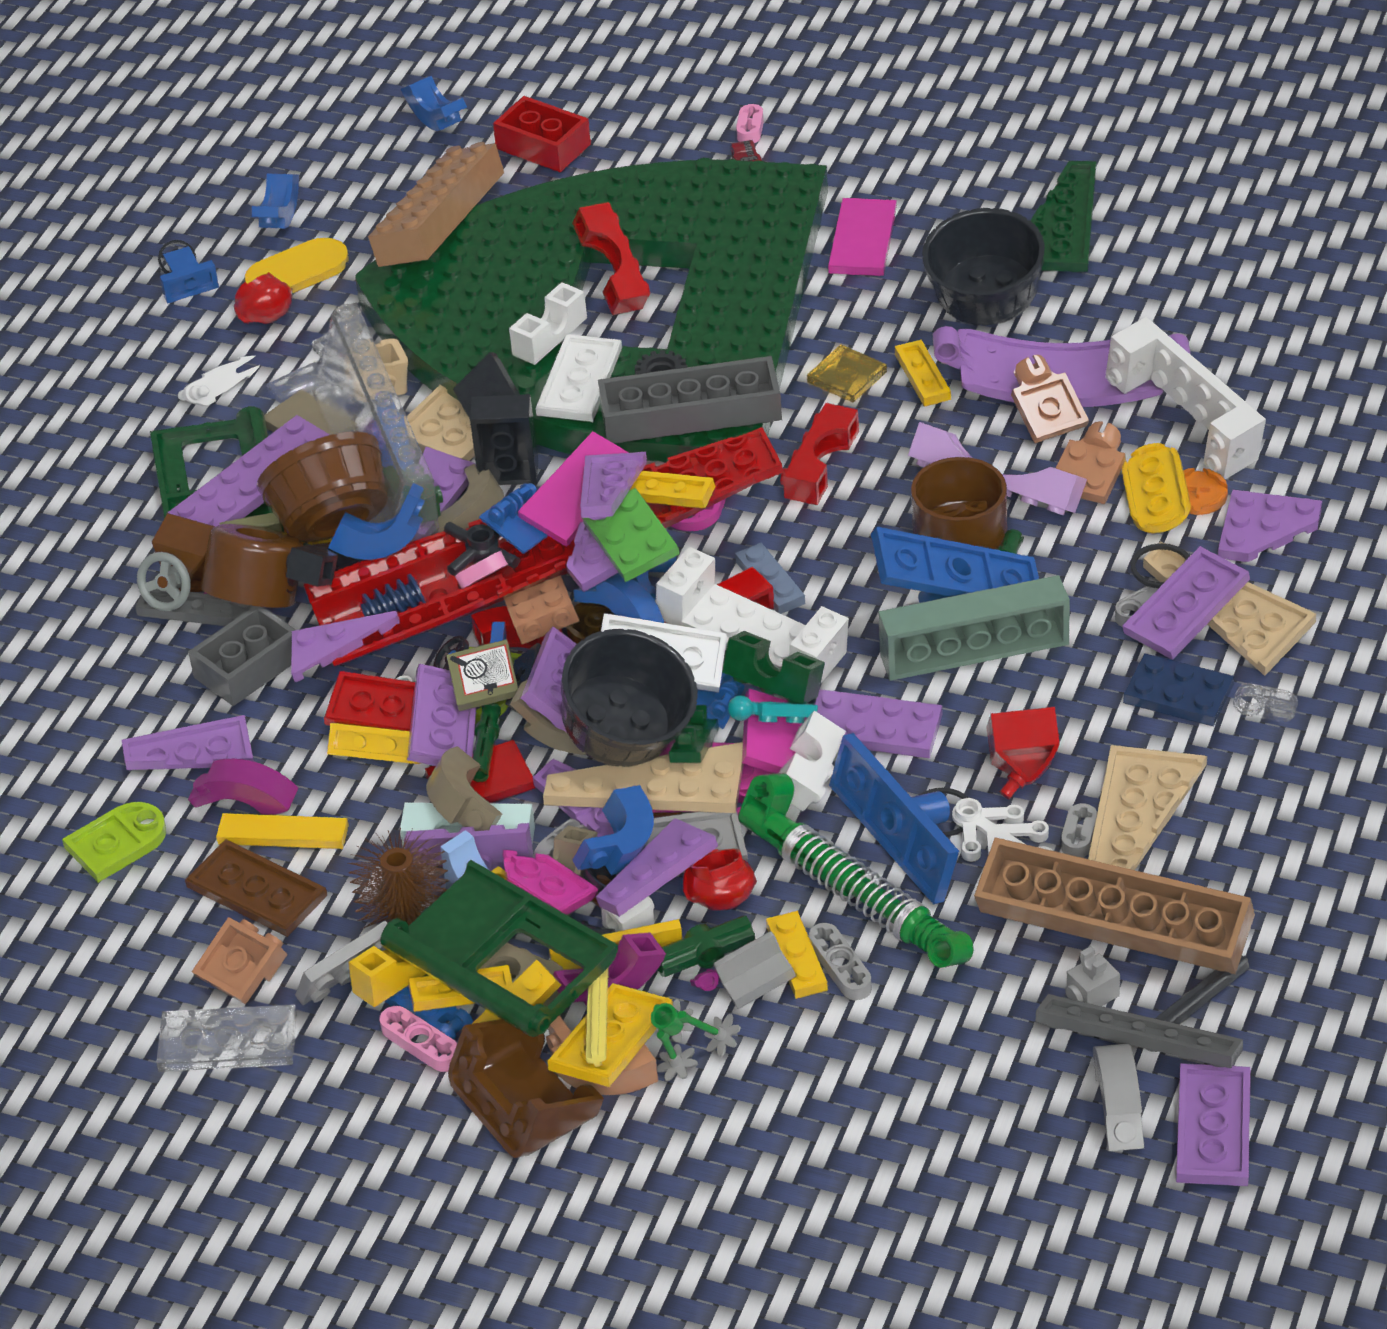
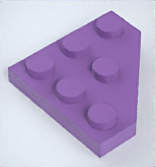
[1218,490,1322,562]
[566,522,618,592]

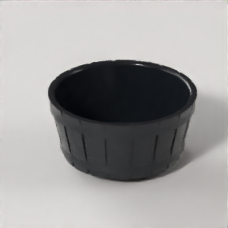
[922,208,1045,325]
[561,629,698,767]

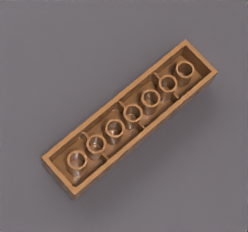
[368,142,505,267]
[974,837,1255,975]

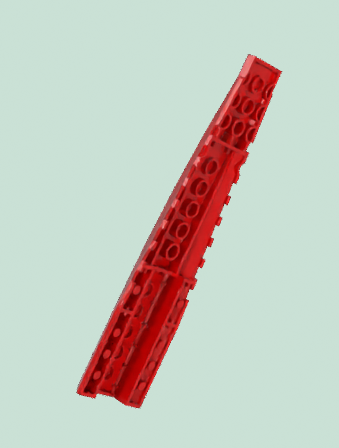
[303,427,784,667]

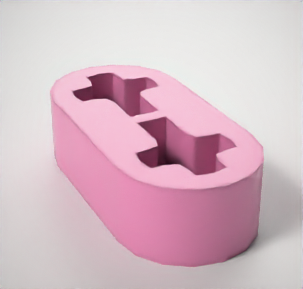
[736,104,764,143]
[455,551,508,589]

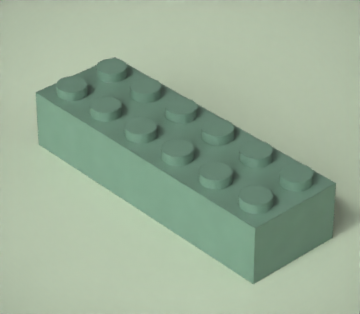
[878,575,1070,681]

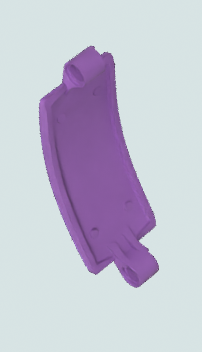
[933,326,1191,407]

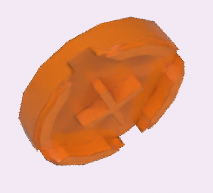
[1184,468,1228,515]

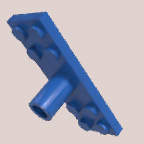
[871,527,1039,603]
[829,733,959,905]

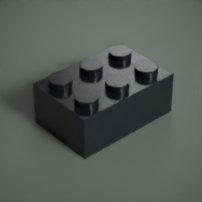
[470,394,538,485]

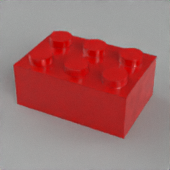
[493,96,591,172]

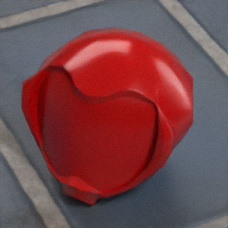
[234,272,293,324]
[683,848,757,910]

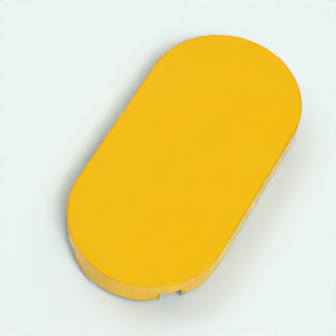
[245,238,349,293]
[1122,443,1191,533]

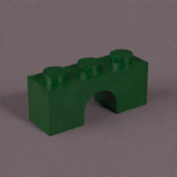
[722,631,825,704]

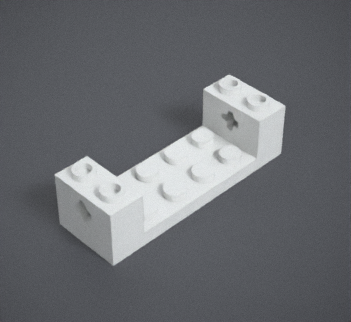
[1105,317,1266,479]
[656,547,849,683]

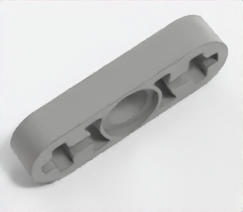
[809,923,872,1000]

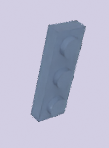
[735,543,806,614]

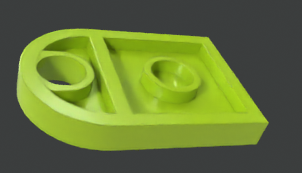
[62,802,166,883]

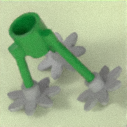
[651,999,741,1081]

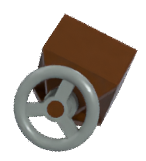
[137,513,215,611]

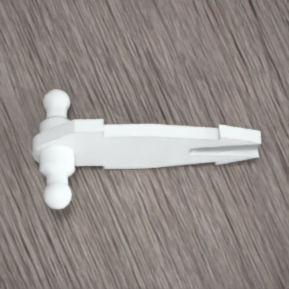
[178,356,260,406]

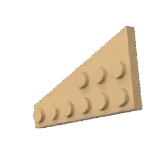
[1143,541,1316,676]
[543,742,743,813]
[1088,745,1207,870]

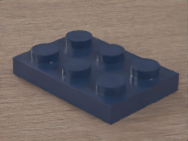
[1123,653,1234,727]

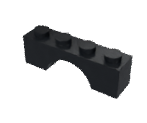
[286,542,363,587]

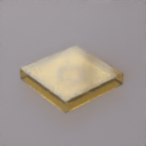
[807,344,887,403]

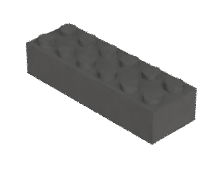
[598,356,782,443]

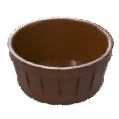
[257,431,388,542]

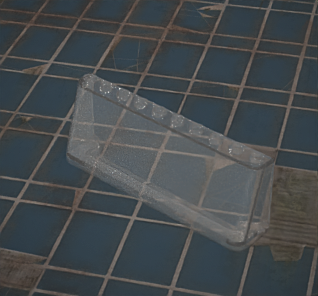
[313,302,439,543]

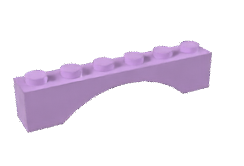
[908,422,1087,516]

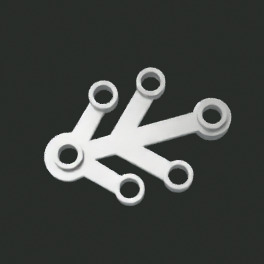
[952,798,1053,862]

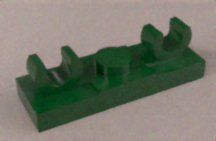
[669,705,719,763]

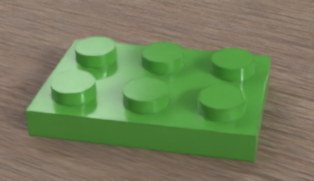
[582,488,680,582]

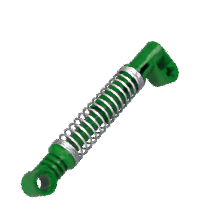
[738,773,974,968]

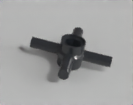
[444,522,520,576]

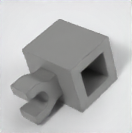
[1065,946,1120,1006]

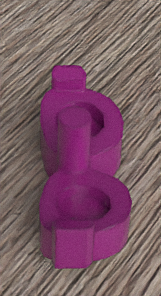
[690,969,719,991]

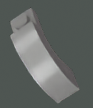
[1093,1044,1144,1151]

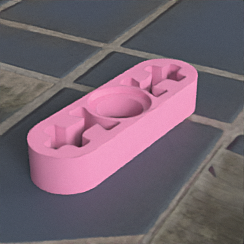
[380,1006,457,1072]

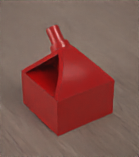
[986,707,1060,800]

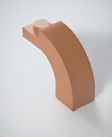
[546,1015,658,1095]

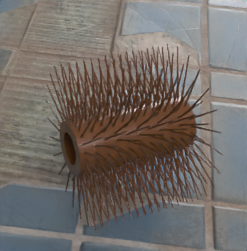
[347,827,450,930]

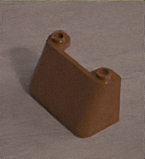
[448,1019,604,1158]

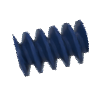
[360,574,426,617]

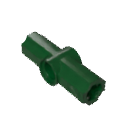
[657,916,756,977]

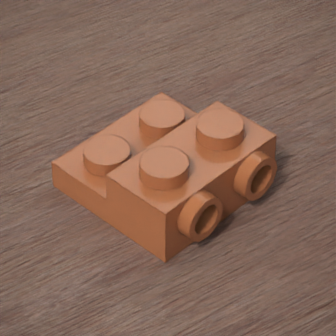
[504,575,579,644]
[191,917,288,1005]

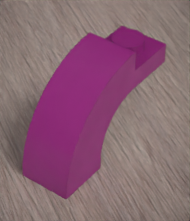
[188,758,298,815]
[553,932,666,1006]

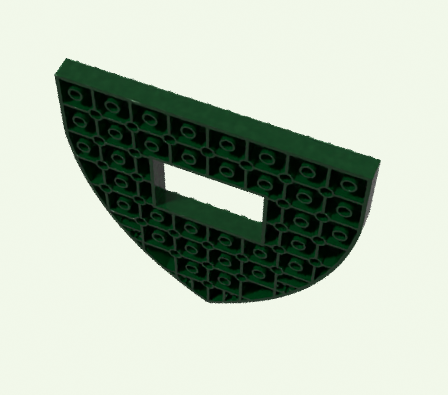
[355,158,828,463]

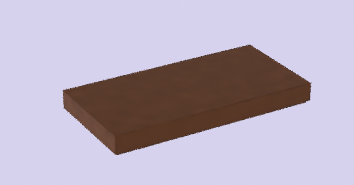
[185,839,328,937]

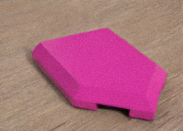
[502,850,598,915]

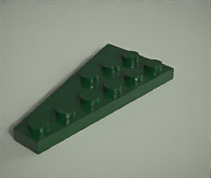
[1030,161,1096,272]

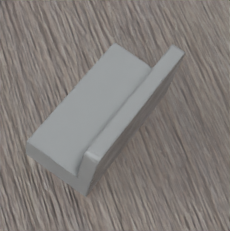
[714,932,796,1009]

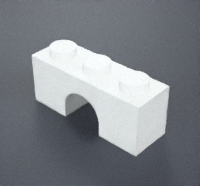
[509,282,587,365]
[779,711,846,811]

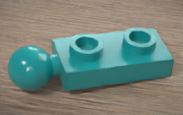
[728,695,818,723]

